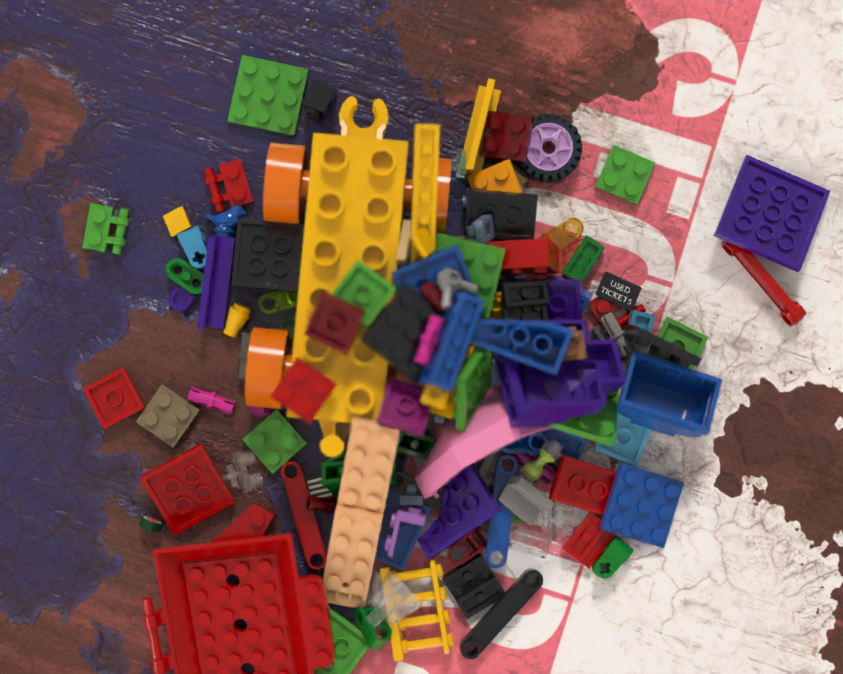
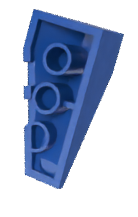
[470,318,573,375]
[499,428,589,460]

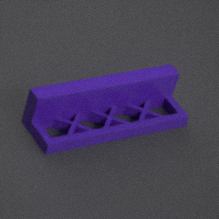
[197,235,236,329]

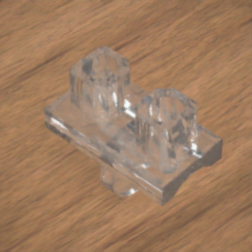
[222,451,263,493]
[535,500,573,542]

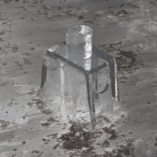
[508,523,561,559]
[365,570,423,628]

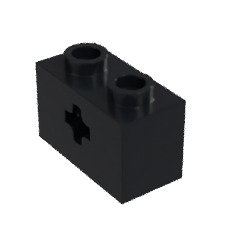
[303,78,337,121]

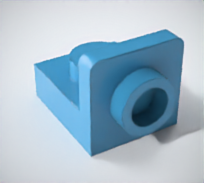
[624,310,655,344]

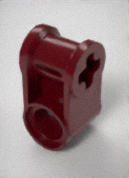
[447,527,487,565]

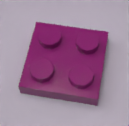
[376,378,431,436]

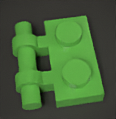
[82,203,130,255]

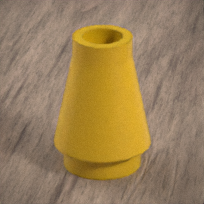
[223,302,251,338]

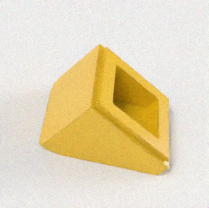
[163,206,192,237]
[409,227,435,258]

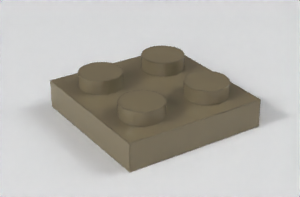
[136,384,200,448]

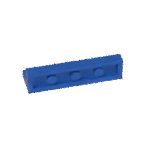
[419,292,485,392]

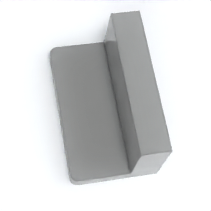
[497,477,555,525]

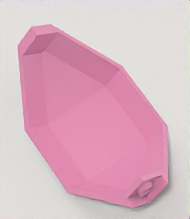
[415,386,552,499]

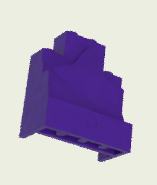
[493,319,626,428]

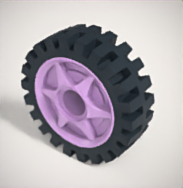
[517,114,583,183]

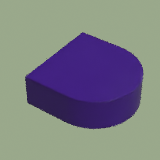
[169,284,197,312]

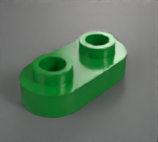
[166,258,204,295]

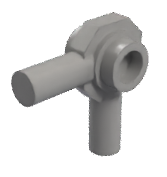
[437,268,477,310]

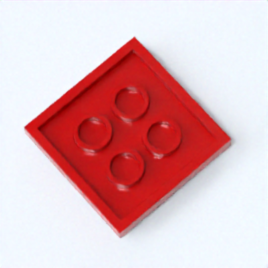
[140,443,235,536]

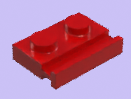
[562,512,616,569]

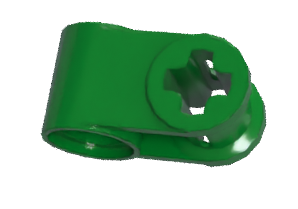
[592,535,634,579]
[355,603,392,651]

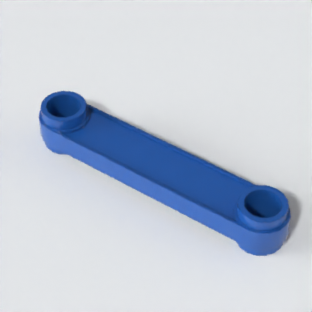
[485,455,518,568]

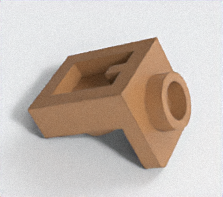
[562,326,588,361]

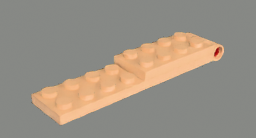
[323,417,400,609]

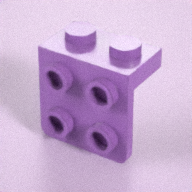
[384,506,426,557]

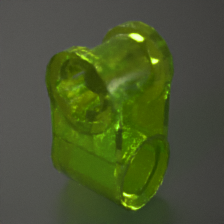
[258,291,298,315]

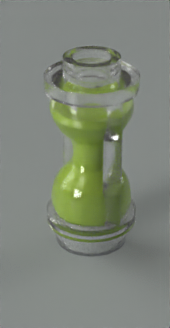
[517,439,564,485]

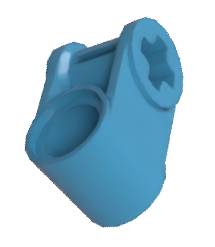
[177,225,207,271]

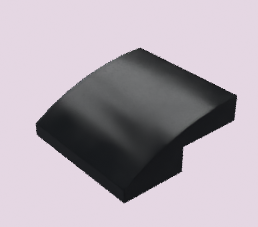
[501,280,550,320]
[442,553,505,619]

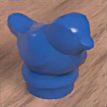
[205,205,246,237]

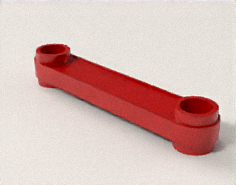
[721,240,806,327]
[281,461,327,570]

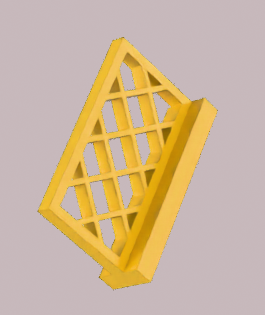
[457,78,501,177]

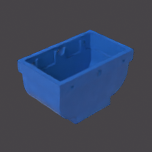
[616,350,723,437]

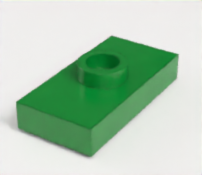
[561,235,605,282]

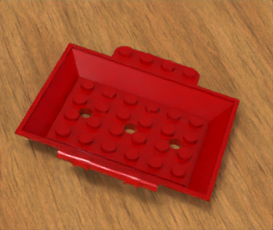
[143,533,336,674]

